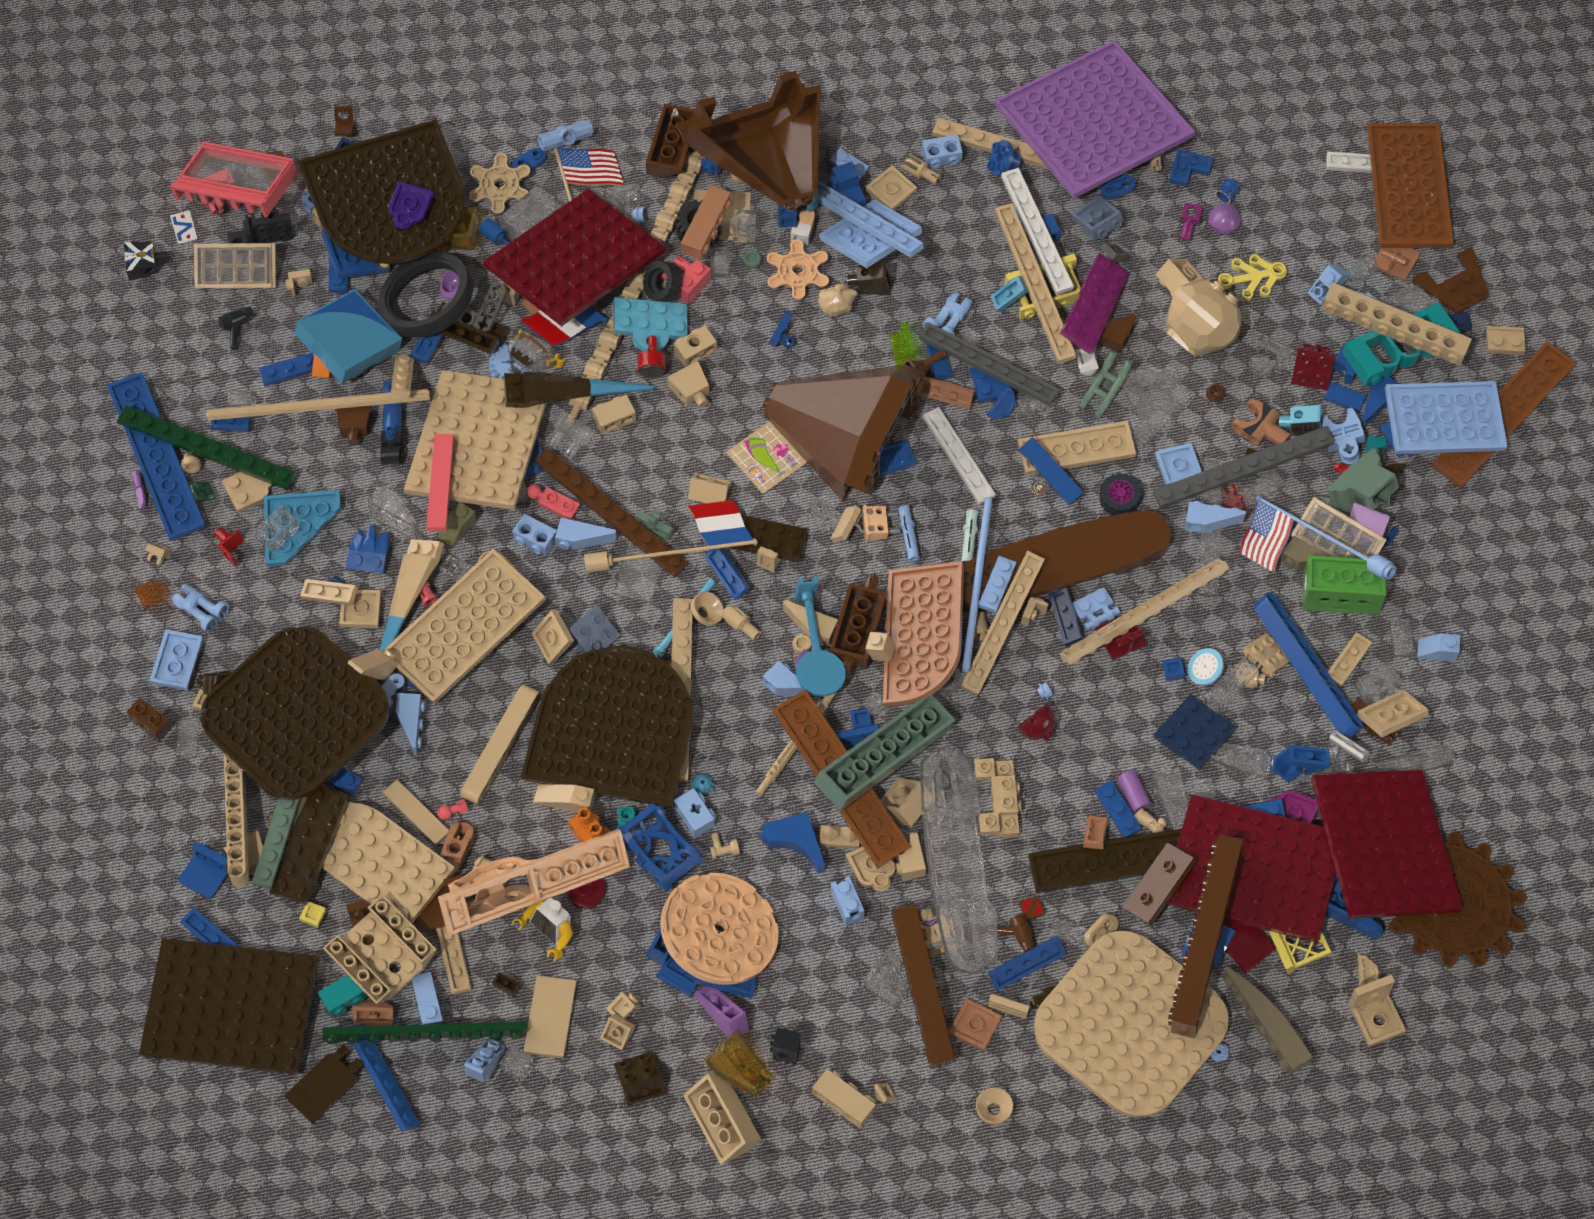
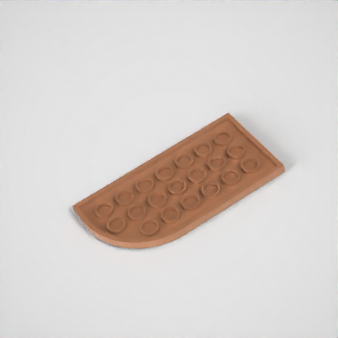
[883,561,964,707]

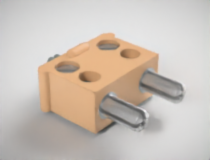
[854,505,900,542]

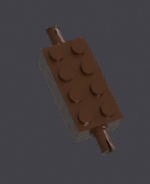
[829,574,887,681]

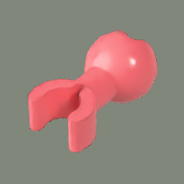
[437,799,469,821]

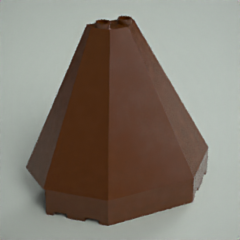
[676,71,821,211]
[763,364,926,502]

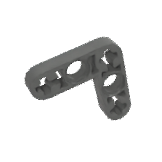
[442,282,508,333]

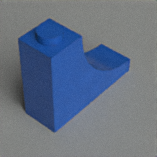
[759,812,825,874]

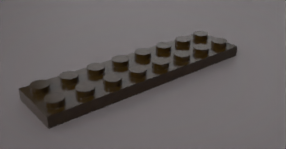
[1028,829,1182,893]

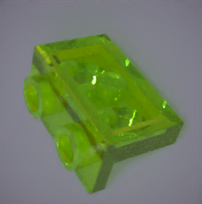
[890,322,915,365]

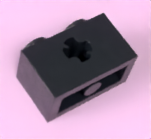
[769,1028,801,1065]

